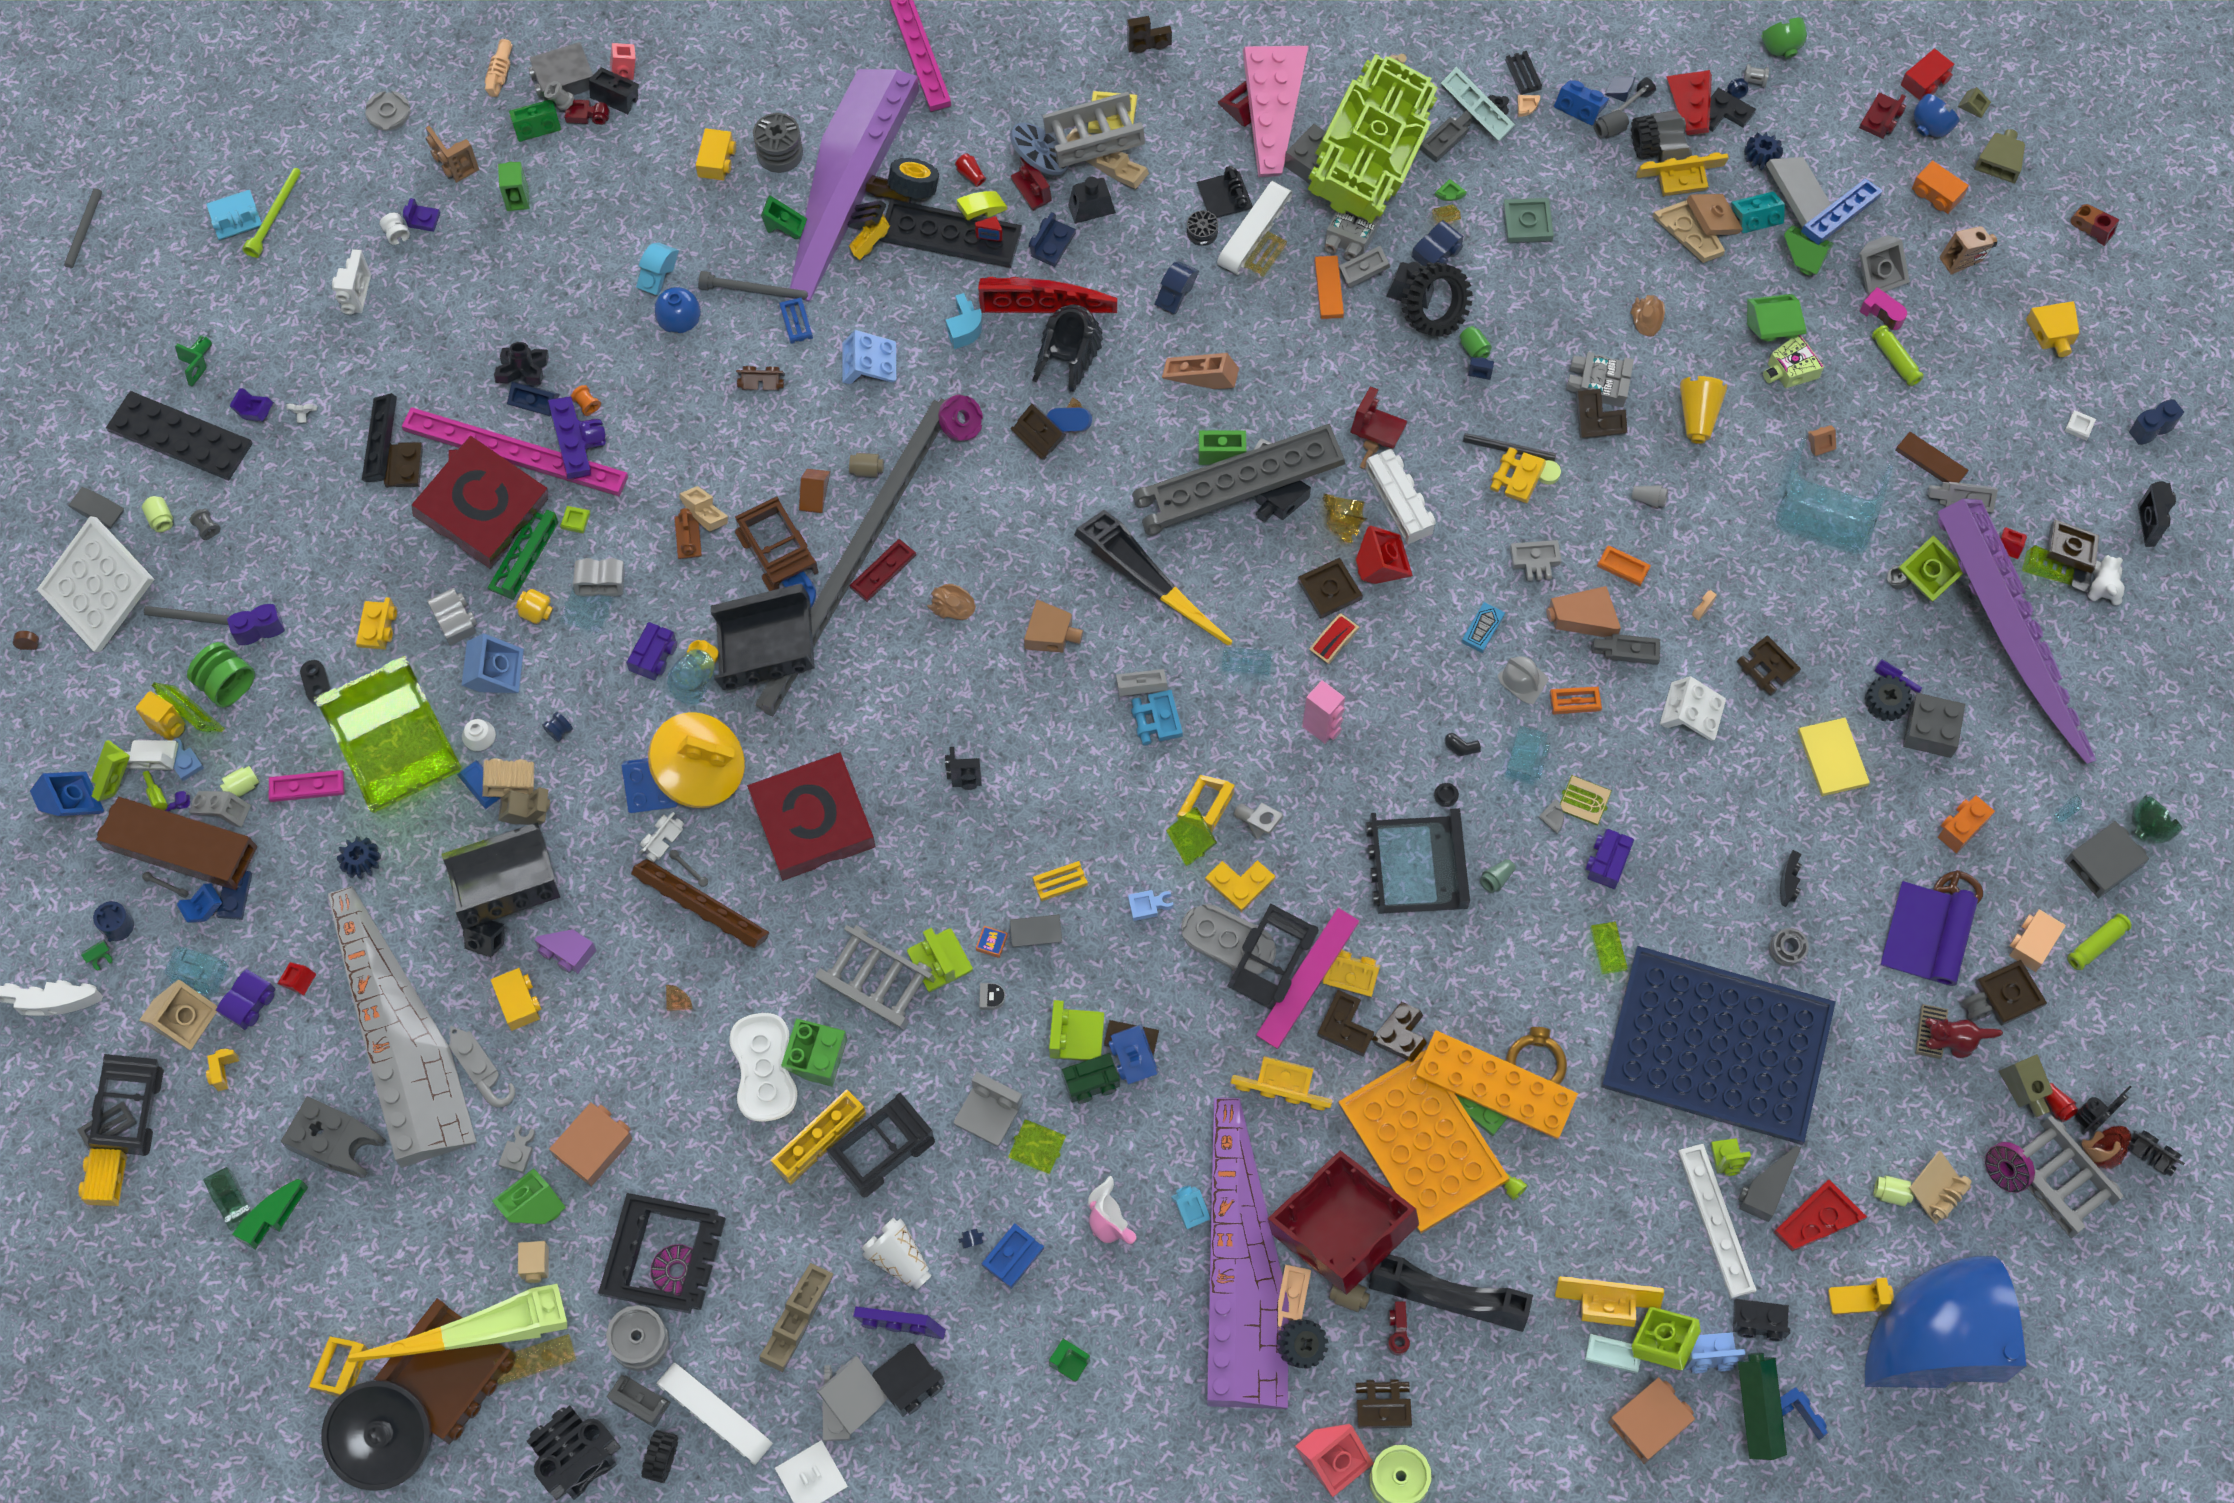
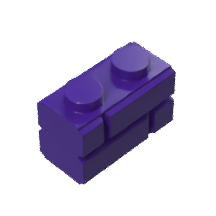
[626,622,677,681]
[1585,829,1634,889]

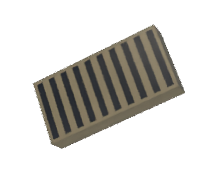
[1915,1004,1948,1059]

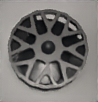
[1186,210,1218,246]

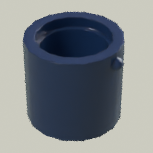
[93,901,134,942]

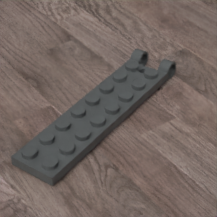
[1132,423,1345,535]

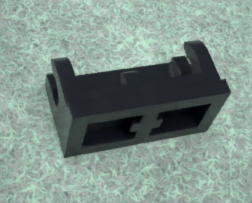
[589,67,639,115]

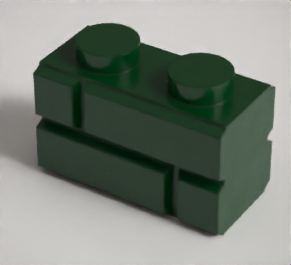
[1061,1053,1120,1104]

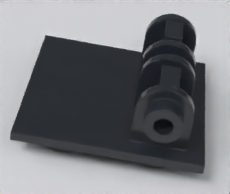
[1196,166,1253,218]
[2075,1086,2131,1135]
[2126,1130,2185,1176]

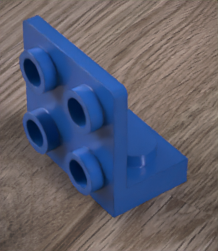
[621,758,678,813]

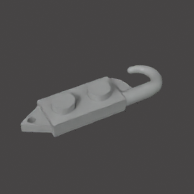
[448,1026,515,1108]

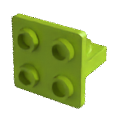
[907,927,973,992]

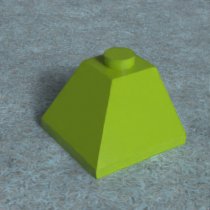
[1898,535,1963,602]

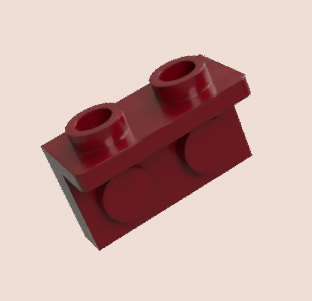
[1859,92,1907,139]
[1011,157,1052,210]

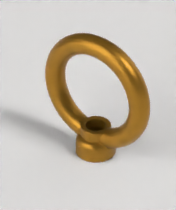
[1506,1027,1567,1085]

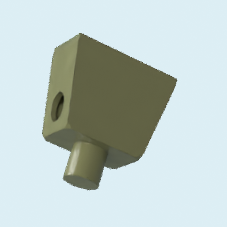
[1974,129,2025,184]
[1998,1054,2053,1118]

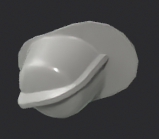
[1498,656,1549,704]

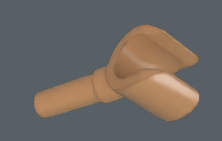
[1359,439,1379,469]

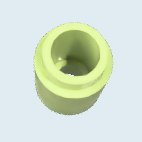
[142,496,173,532]
[220,766,259,797]
[1873,1175,1914,1207]

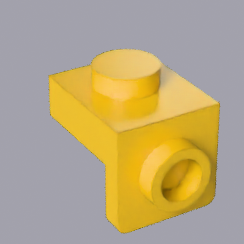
[206,1049,239,1091]

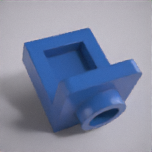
[177,883,222,923]

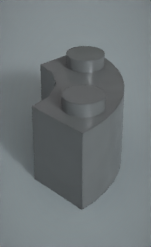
[1650,110,1692,163]

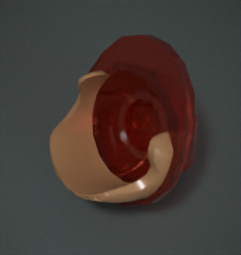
[2081,1126,2132,1169]

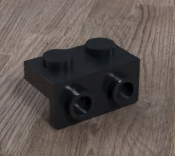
[945,747,982,790]

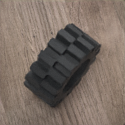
[1631,115,1660,158]
[641,1430,678,1483]

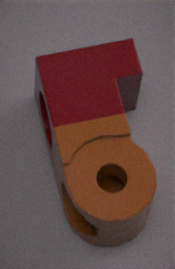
[2070,204,2120,246]

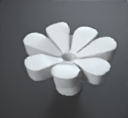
[286,404,317,423]

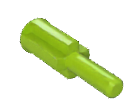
[142,771,168,811]

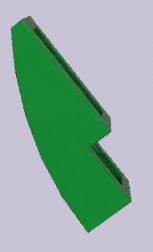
[232,1179,308,1250]

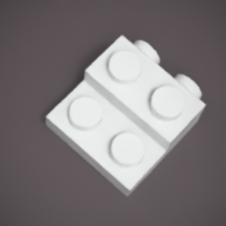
[332,249,371,315]

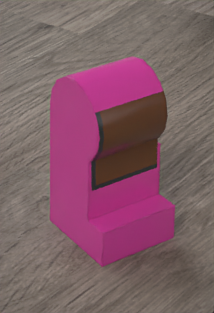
[1860,287,1907,330]

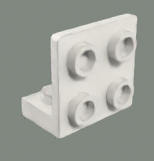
[1660,676,1726,741]

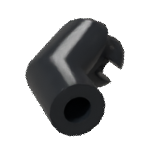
[1445,733,1481,756]

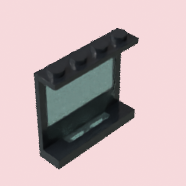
[1365,808,1470,914]

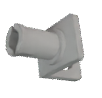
[1234,803,1284,840]

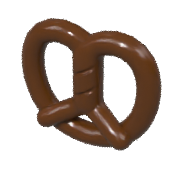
[1933,870,1983,904]

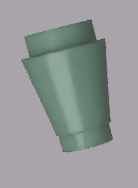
[1480,859,1516,893]

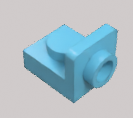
[1171,1185,1211,1229]

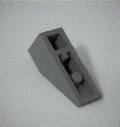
[1738,1145,1801,1222]

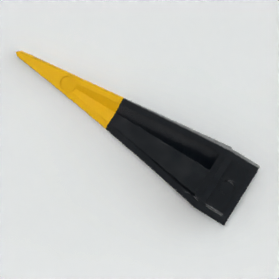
[1074,510,1232,645]

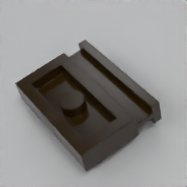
[1010,403,1066,460]
[384,442,423,488]

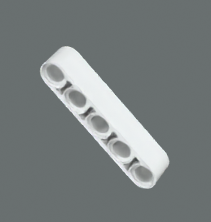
[1217,181,1293,275]
[656,1363,773,1465]

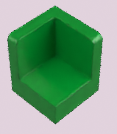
[1049,1338,1090,1382]

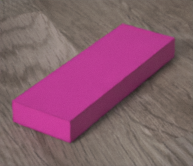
[269,770,345,802]

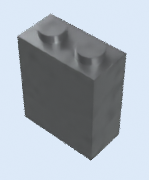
[528,42,593,102]

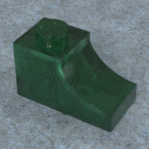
[203,1167,251,1231]

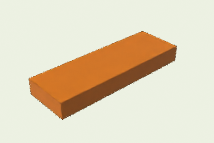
[1315,256,1344,319]

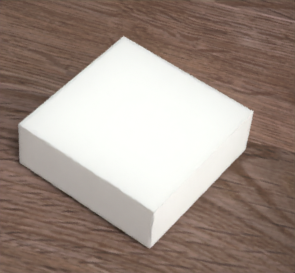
[2065,410,2096,441]

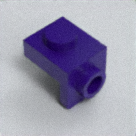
[230,388,274,421]

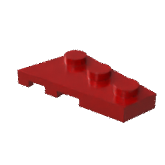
[1666,70,1712,135]
[1773,1179,1867,1252]

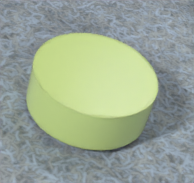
[1539,460,1561,485]

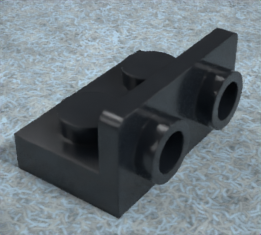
[1733,1299,1790,1342]

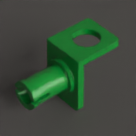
[175,335,212,386]

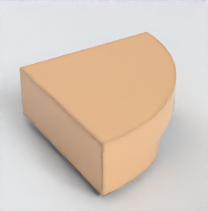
[1517,95,1540,117]
[1692,590,1717,621]

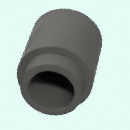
[1594,110,1629,138]

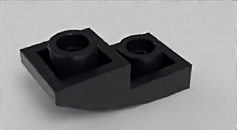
[1780,850,1802,907]

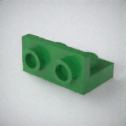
[509,100,561,142]

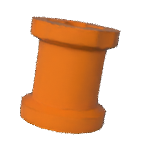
[571,385,601,416]

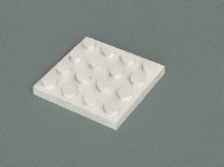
[37,516,154,652]

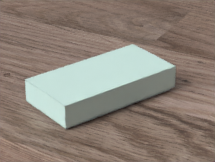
[1585,1334,1641,1374]

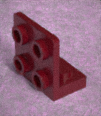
[1350,386,1408,449]

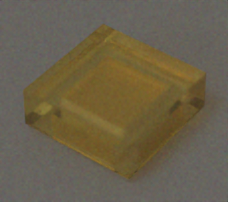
[1432,204,1461,223]

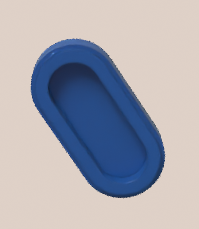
[1047,407,1092,432]

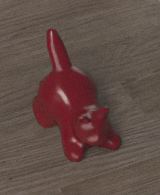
[1925,1018,2003,1058]

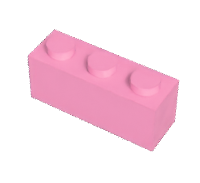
[1302,680,1345,744]

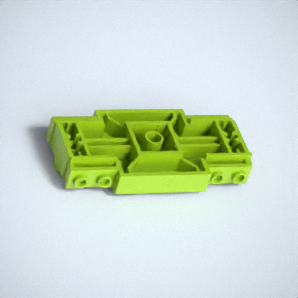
[1308,53,1438,224]

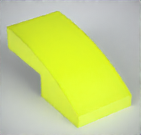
[957,191,1007,220]

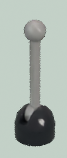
[1611,77,1656,112]

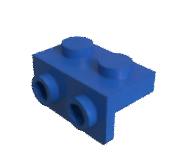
[1554,80,1609,126]

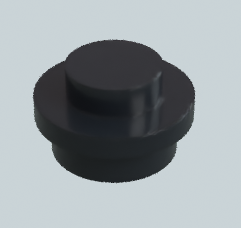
[1434,783,1459,807]

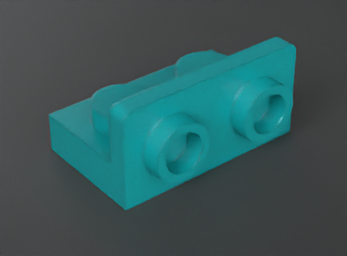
[1731,191,1785,234]

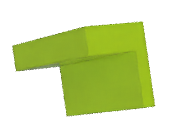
[91,740,130,802]

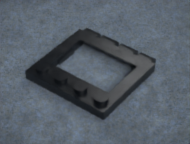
[598,1193,726,1314]

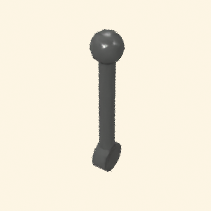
[669,850,708,887]
[142,872,189,898]

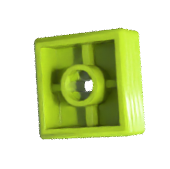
[1631,1307,1701,1370]

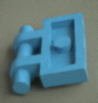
[1131,690,1183,746]

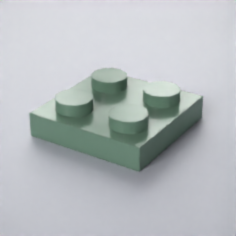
[1503,198,1554,243]

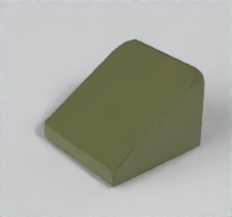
[1957,87,1991,118]

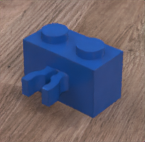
[1109,1024,1159,1084]

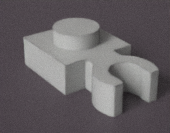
[498,1125,535,1174]

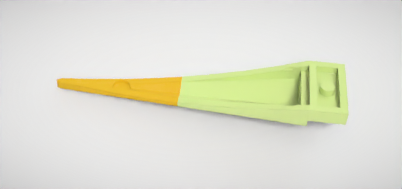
[347,1284,567,1362]

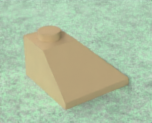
[139,980,217,1051]

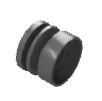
[753,113,803,173]

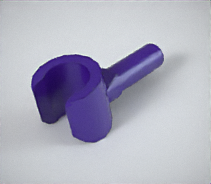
[165,791,190,812]

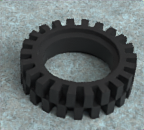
[1401,262,1473,337]

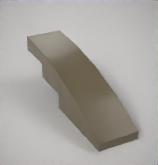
[759,1263,834,1372]

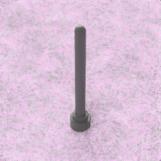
[698,271,808,300]

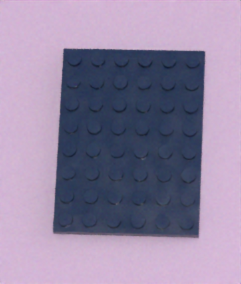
[1601,946,1836,1145]

